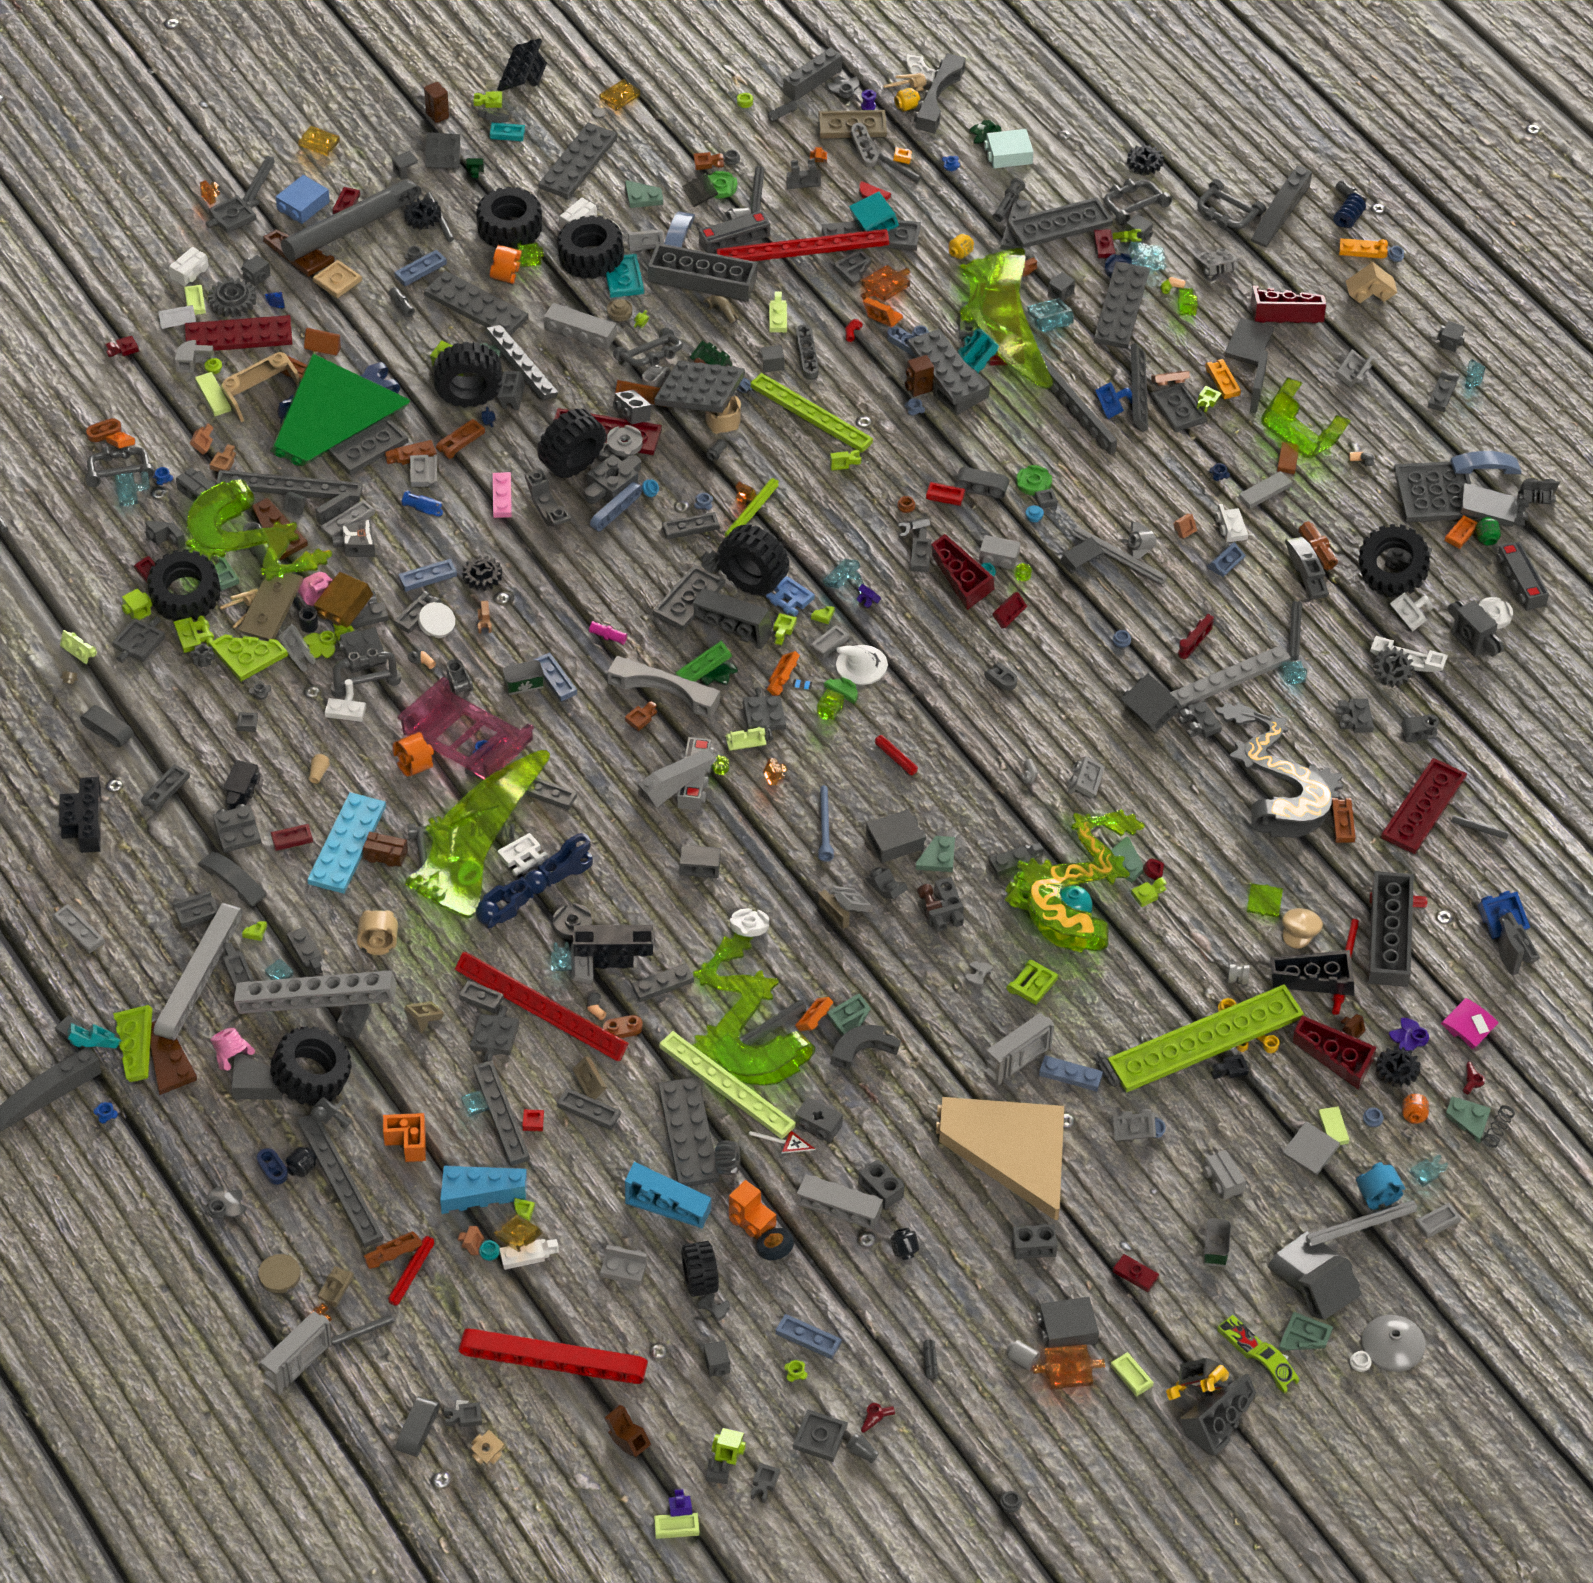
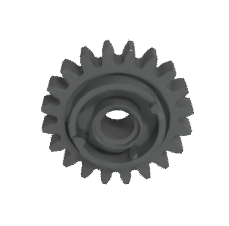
[208,277,257,317]

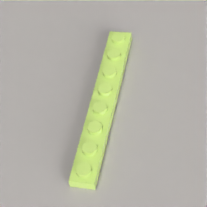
[659,1031,796,1139]

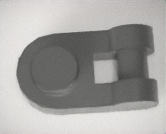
[984,662,1018,690]

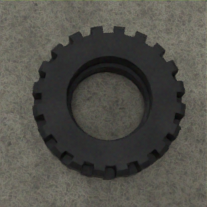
[476,187,542,249]
[557,215,624,279]
[433,342,502,408]
[537,409,606,478]
[717,524,789,595]
[1359,524,1430,597]
[147,549,221,621]
[270,1026,352,1106]

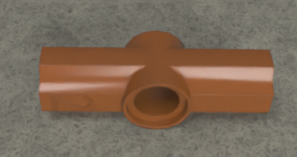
[1298,521,1338,571]

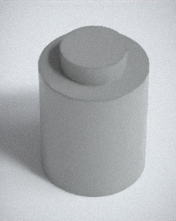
[1006,1340,1040,1371]

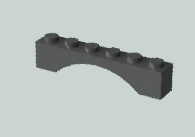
[914,53,966,134]

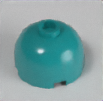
[1053,885,1093,925]

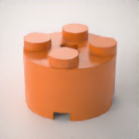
[490,245,522,284]
[393,732,434,777]

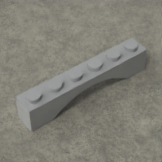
[608,656,720,719]

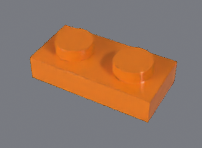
[795,997,834,1031]

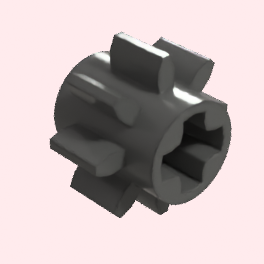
[701,550,721,573]
[191,644,215,667]

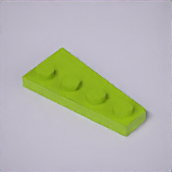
[113,1005,153,1082]

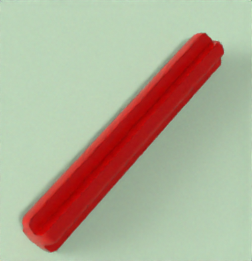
[388,1236,435,1306]

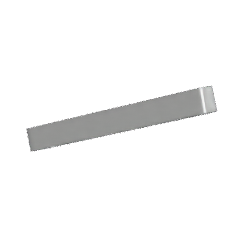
[154,903,243,1040]

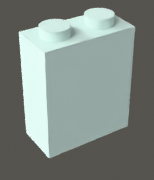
[984,129,1033,168]

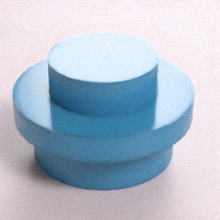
[642,479,659,497]
[1025,505,1044,522]

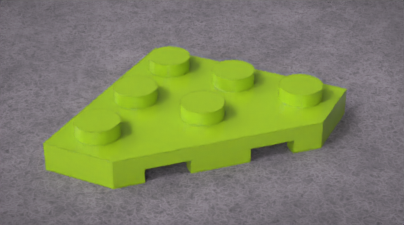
[209,634,288,682]

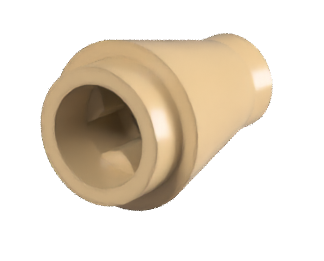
[309,754,330,784]

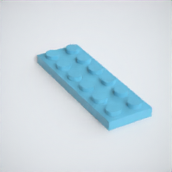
[307,792,386,894]

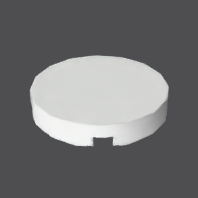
[1478,597,1513,629]
[418,602,455,638]
[730,908,769,937]

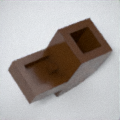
[605,1405,651,1458]

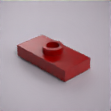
[926,482,965,506]

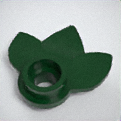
[969,120,1002,144]
[702,661,738,685]

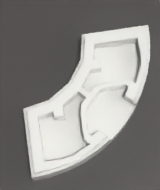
[906,55,936,85]

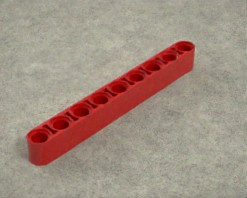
[458,1328,648,1384]

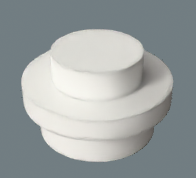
[1350,1351,1372,1372]

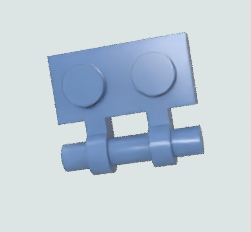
[766,576,815,617]

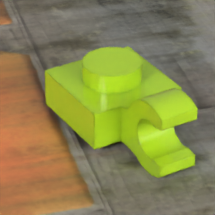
[1112,229,1142,243]
[830,450,862,471]
[773,613,797,646]
[1131,877,1167,908]

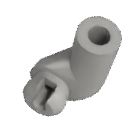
[1021,759,1038,783]

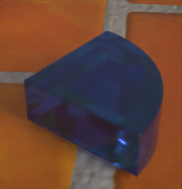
[265,292,285,308]

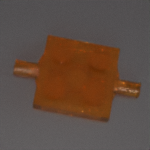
[861,265,910,302]
[1032,1344,1105,1389]

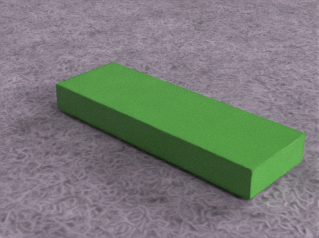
[676,640,732,682]

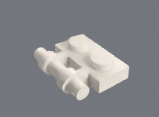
[497,833,548,877]

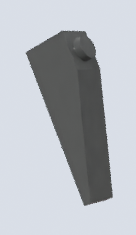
[1180,1374,1256,1456]

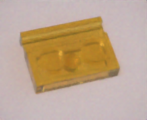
[599,79,640,111]
[298,126,340,156]
[494,1214,542,1252]

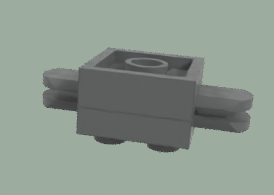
[584,455,641,504]
[1448,600,1504,657]

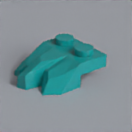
[958,328,999,373]
[67,1023,122,1048]

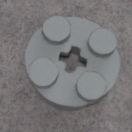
[607,425,643,459]

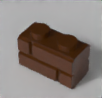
[424,82,449,123]
[363,831,408,867]

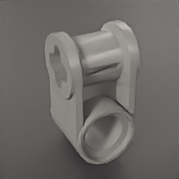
[642,364,670,388]

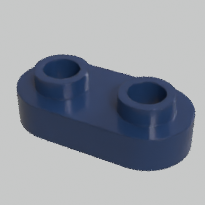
[257,1148,288,1185]

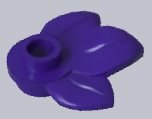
[1389,1018,1429,1051]

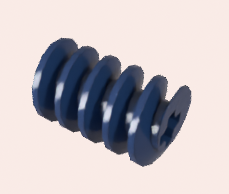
[1333,193,1366,228]

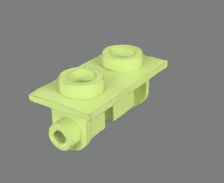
[60,630,97,664]
[725,727,766,751]

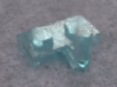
[115,472,150,507]
[823,559,864,593]

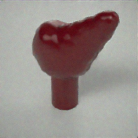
[1463,1061,1485,1095]
[861,1403,895,1433]

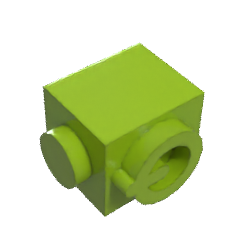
[121,589,152,620]
[712,1428,746,1465]

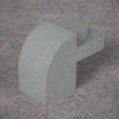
[175,340,214,373]

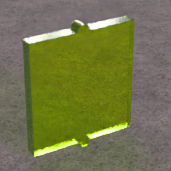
[1247,883,1283,918]

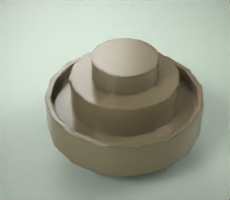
[607,299,632,321]

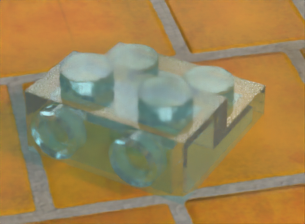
[1027,298,1074,332]

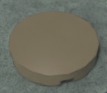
[258,1254,301,1293]

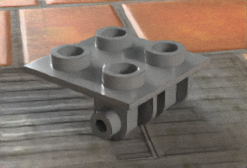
[1195,248,1240,276]

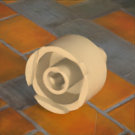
[705,395,741,434]
[357,910,398,955]

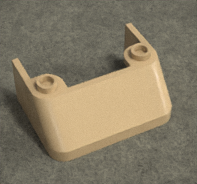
[221,352,300,422]

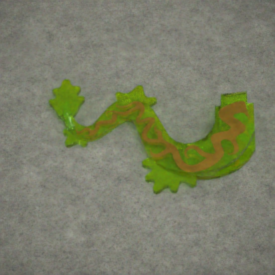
[1016,809,1145,953]

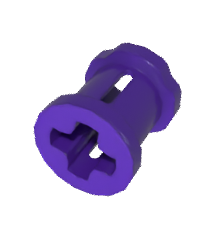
[861,89,876,110]

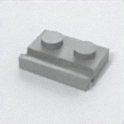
[410,455,437,487]
[830,886,872,912]

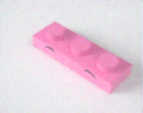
[493,472,512,518]

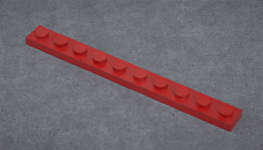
[717,229,890,261]
[454,952,629,1061]

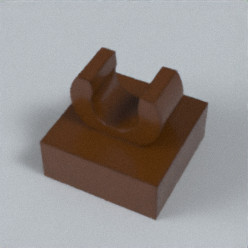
[1341,1014,1366,1039]

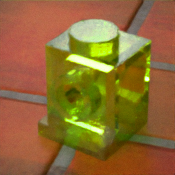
[517,243,544,268]
[1178,288,1198,315]
[817,689,844,720]

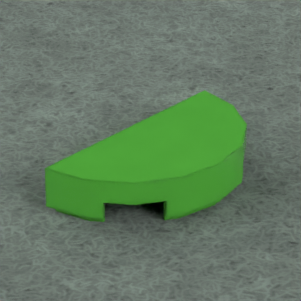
[824,677,858,704]

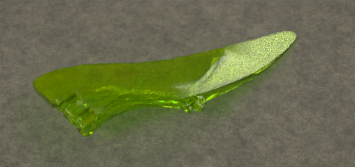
[958,248,1053,389]
[405,750,550,918]

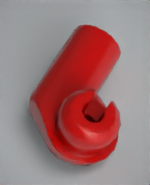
[845,319,863,342]

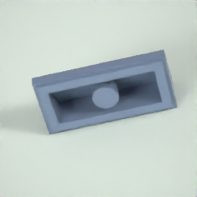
[1207,542,1246,577]

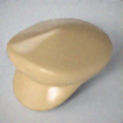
[1282,908,1323,949]

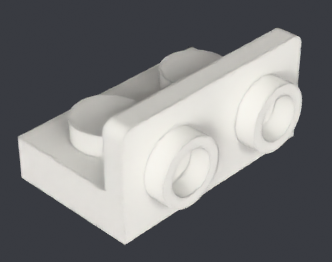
[1215,504,1248,543]

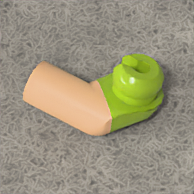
[1160,277,1185,294]

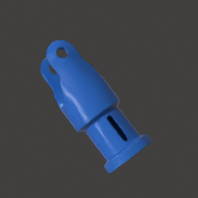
[402,490,443,516]

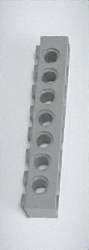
[234,970,397,1014]

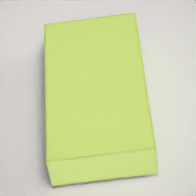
[184,285,206,315]
[1318,1106,1349,1145]
[1110,1352,1154,1397]
[654,1513,699,1539]

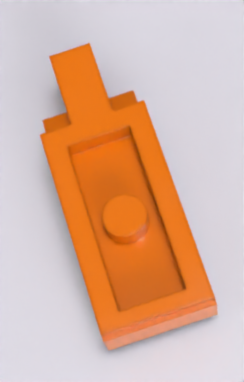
[810,147,827,163]
[767,651,800,696]

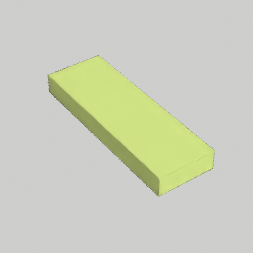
[195,372,231,416]

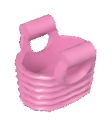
[298,572,332,606]
[210,1028,255,1071]

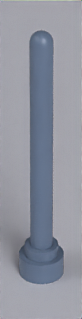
[818,785,834,861]

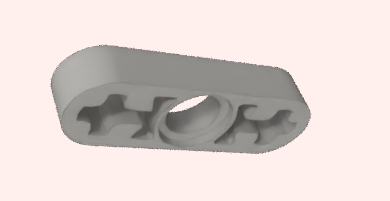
[851,123,878,167]

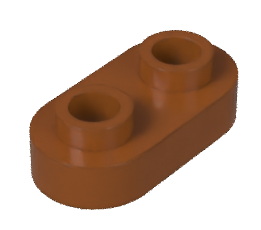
[86,418,122,442]
[603,1015,643,1038]

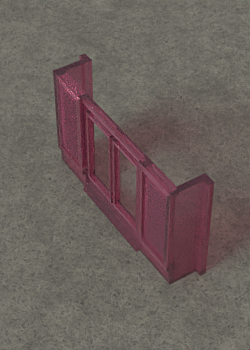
[398,677,534,781]

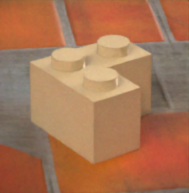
[1346,262,1398,303]

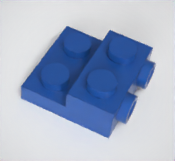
[1477,891,1530,940]

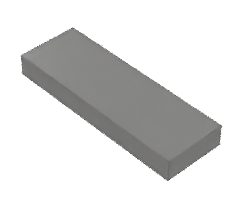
[1239,471,1292,509]
[321,500,375,540]
[52,904,105,954]

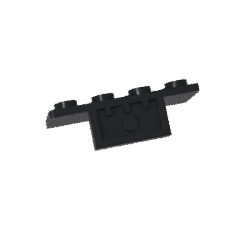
[497,38,547,91]

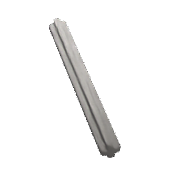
[1072,527,1167,584]
[1306,1200,1417,1246]

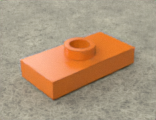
[106,432,135,448]
[1444,515,1478,549]

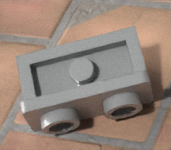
[1334,349,1373,388]

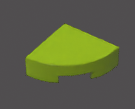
[811,606,835,624]
[242,921,267,941]
[514,1198,535,1223]

